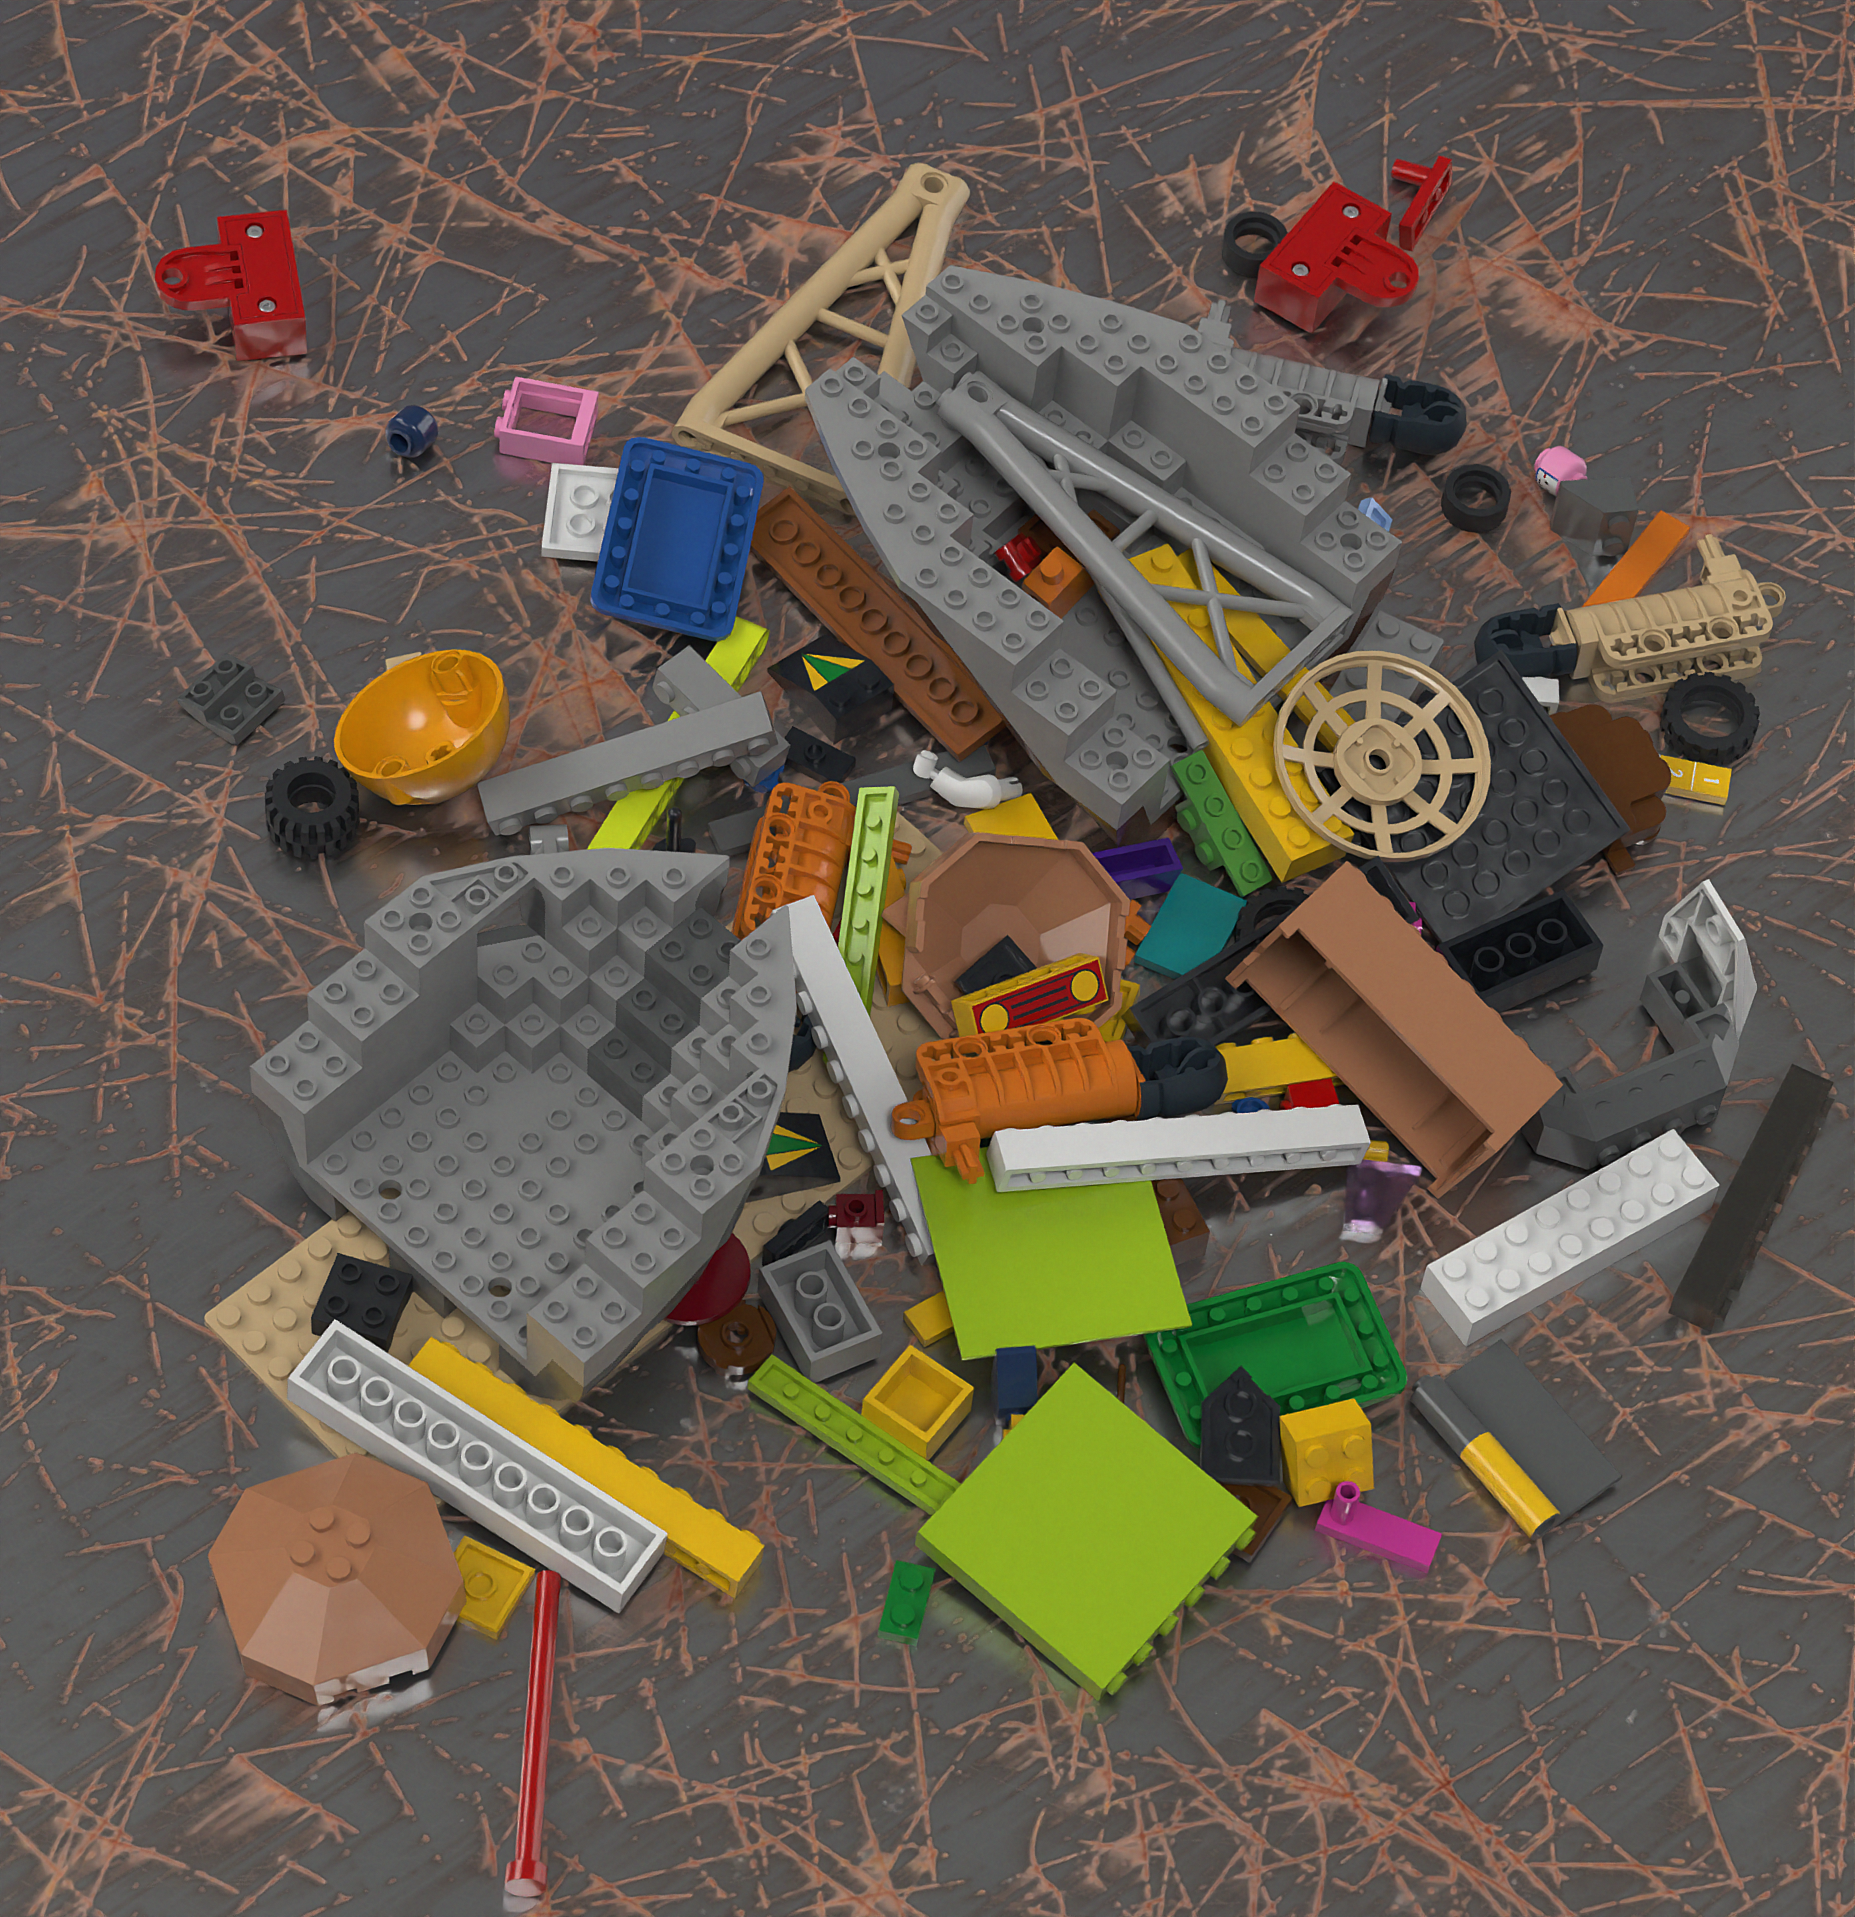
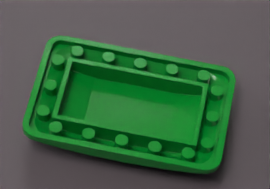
[1143,1262,1408,1449]

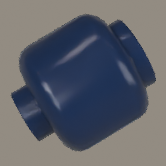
[385,405,438,458]

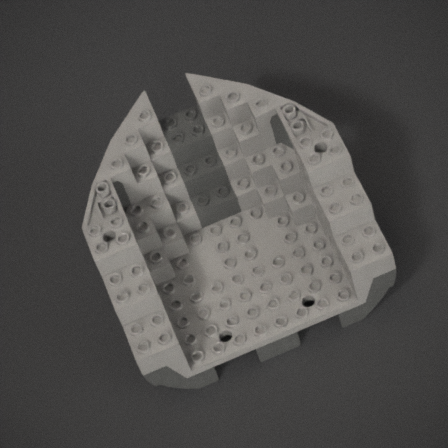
[250,848,797,1404]

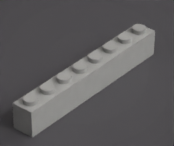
[477,691,779,835]

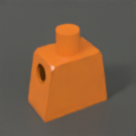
[1022,547,1095,619]

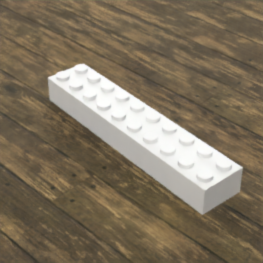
[287,1320,668,1614]

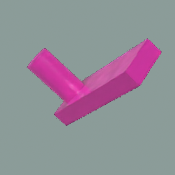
[1315,1481,1442,1574]

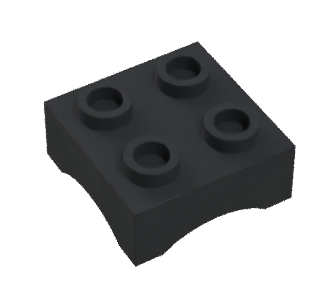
[311,1253,413,1353]

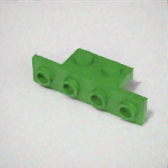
[1170,750,1272,897]

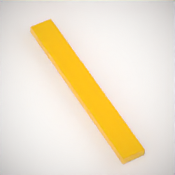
[1177,548,1355,753]

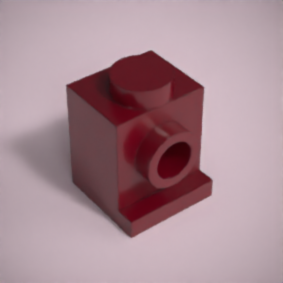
[828,1190,884,1243]

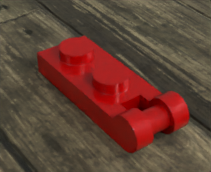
[994,532,1042,583]

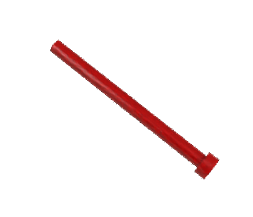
[504,1570,561,1897]

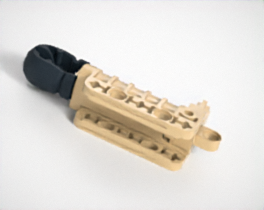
[1474,534,1786,703]

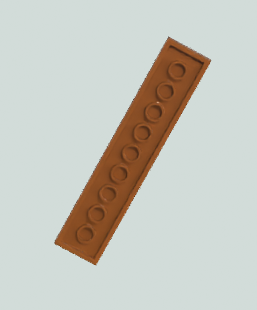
[750,486,1006,762]

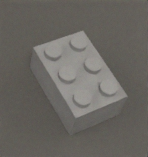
[758,1240,882,1383]

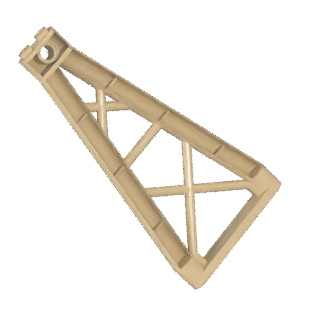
[672,163,970,517]

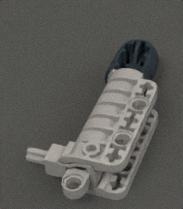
[1197,300,1467,465]

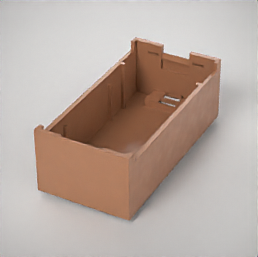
[1225,861,1563,1199]

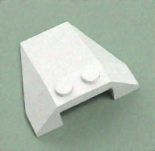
[1658,879,1757,1041]

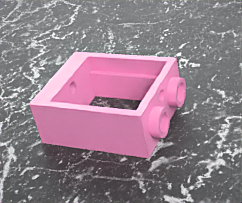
[494,376,599,465]

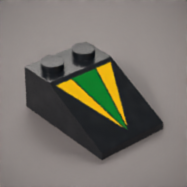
[767,634,894,745]
[745,1112,841,1203]

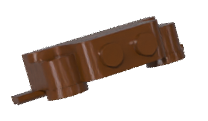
[1549,704,1671,876]

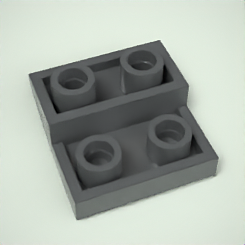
[177,653,285,746]

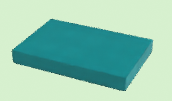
[1134,873,1247,980]

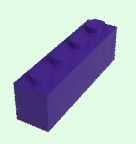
[1092,837,1183,900]

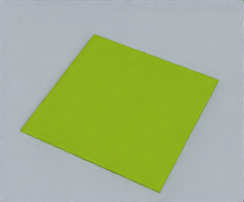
[910,1147,1192,1361]

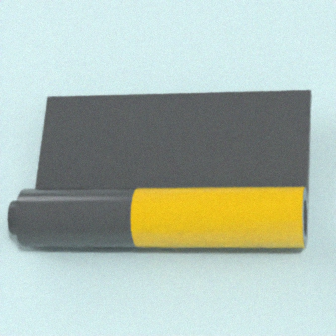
[1410,1339,1622,1540]

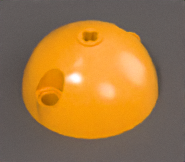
[334,649,510,805]

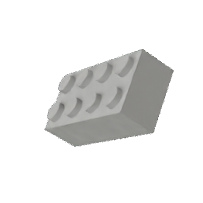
[1316,610,1445,741]

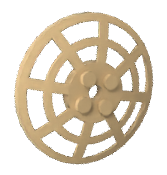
[1273,651,1491,862]

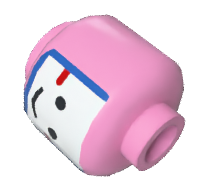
[1534,446,1587,497]

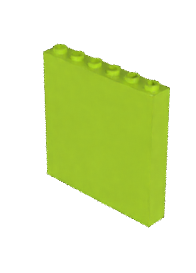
[915,1363,1258,1701]

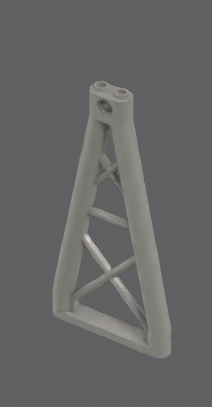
[936,370,1355,727]

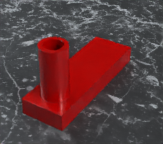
[1391,156,1452,252]

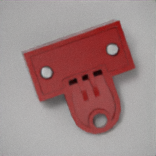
[1254,181,1419,334]
[155,209,307,361]

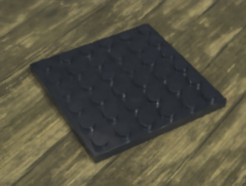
[1319,650,1631,944]

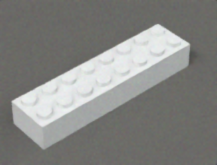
[1420,1129,1720,1347]

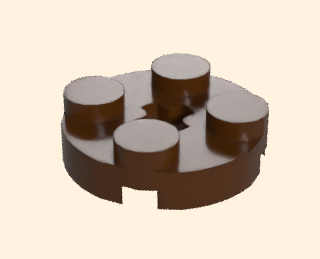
[697,1299,776,1377]

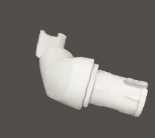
[913,750,1023,809]

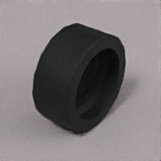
[1222,211,1288,277]
[1441,464,1511,533]

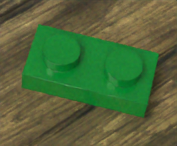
[878,1560,935,1646]

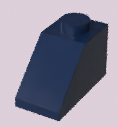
[990,1346,1038,1428]

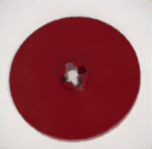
[663,1233,751,1326]

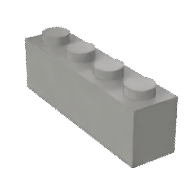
[652,646,790,787]

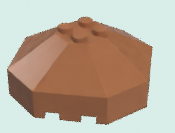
[901,832,1130,1049]
[208,1453,467,1706]

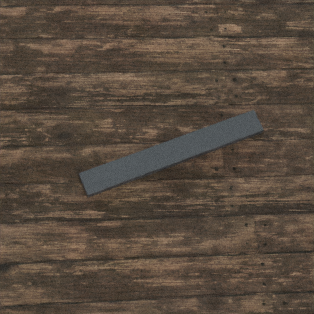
[708,744,996,856]

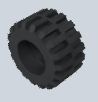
[265,756,360,859]

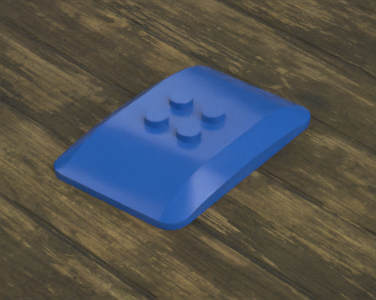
[590,437,764,641]

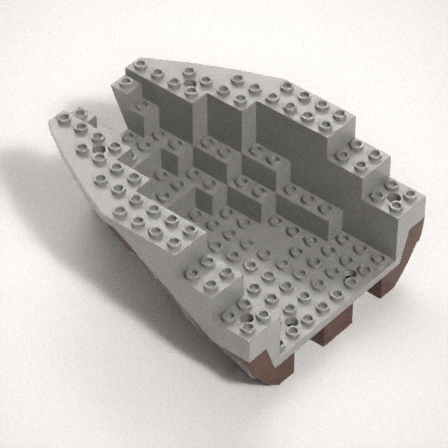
[805,265,1402,847]

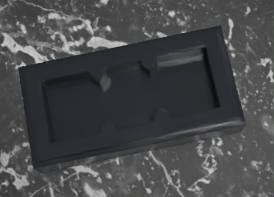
[784,726,856,784]
[762,1200,829,1266]

